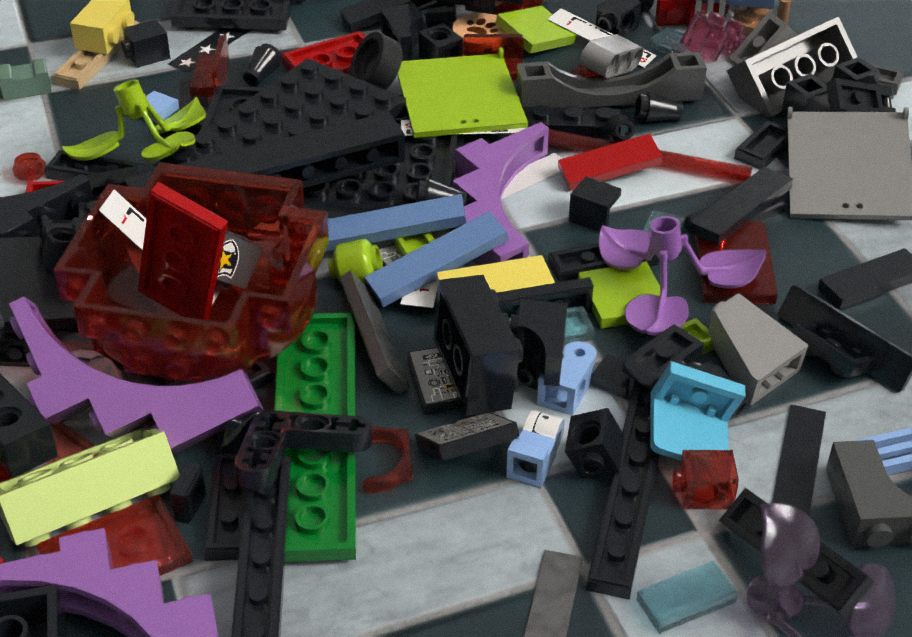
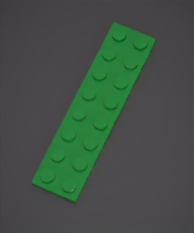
[275,312,356,562]

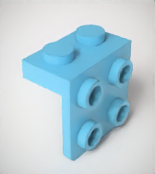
[650,361,746,473]

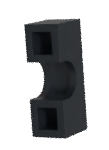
[781,57,880,118]

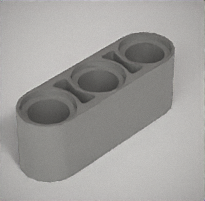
[579,34,644,78]

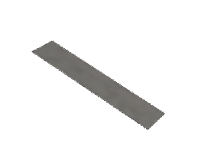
[524,550,583,637]

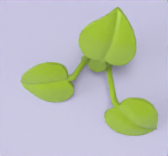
[62,79,206,161]

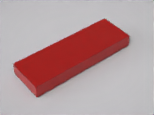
[558,133,663,191]

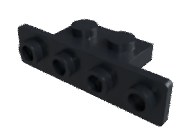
[778,285,912,392]

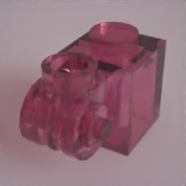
[680,11,746,62]

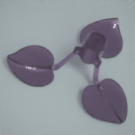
[747,503,896,637]

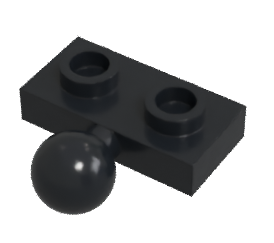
[622,324,709,391]

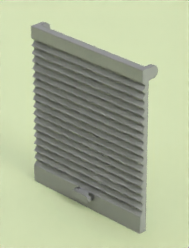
[787,107,912,220]

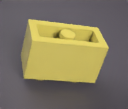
[70,0,134,55]

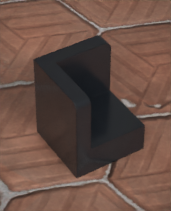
[568,176,621,232]

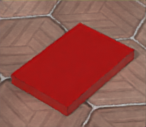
[281,31,366,75]

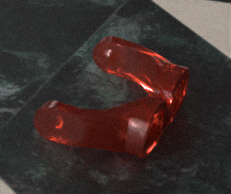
[363,426,413,493]

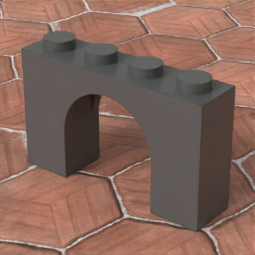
[826,440,912,547]

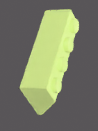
[0,426,180,547]

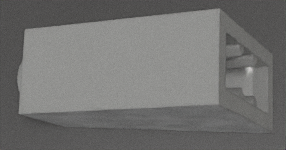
[708,293,808,406]

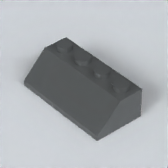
[726,16,857,118]

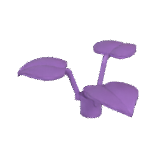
[599,216,766,335]

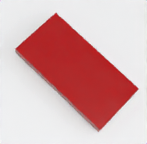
[137,182,228,327]

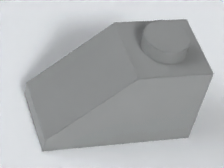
[730,11,798,64]

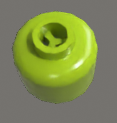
[328,239,383,285]

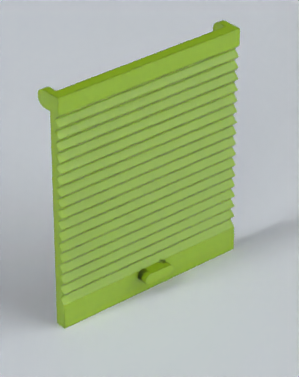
[397,47,528,138]

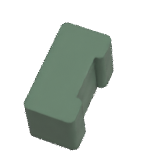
[0,58,52,100]

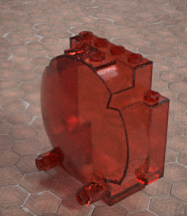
[54,162,329,383]

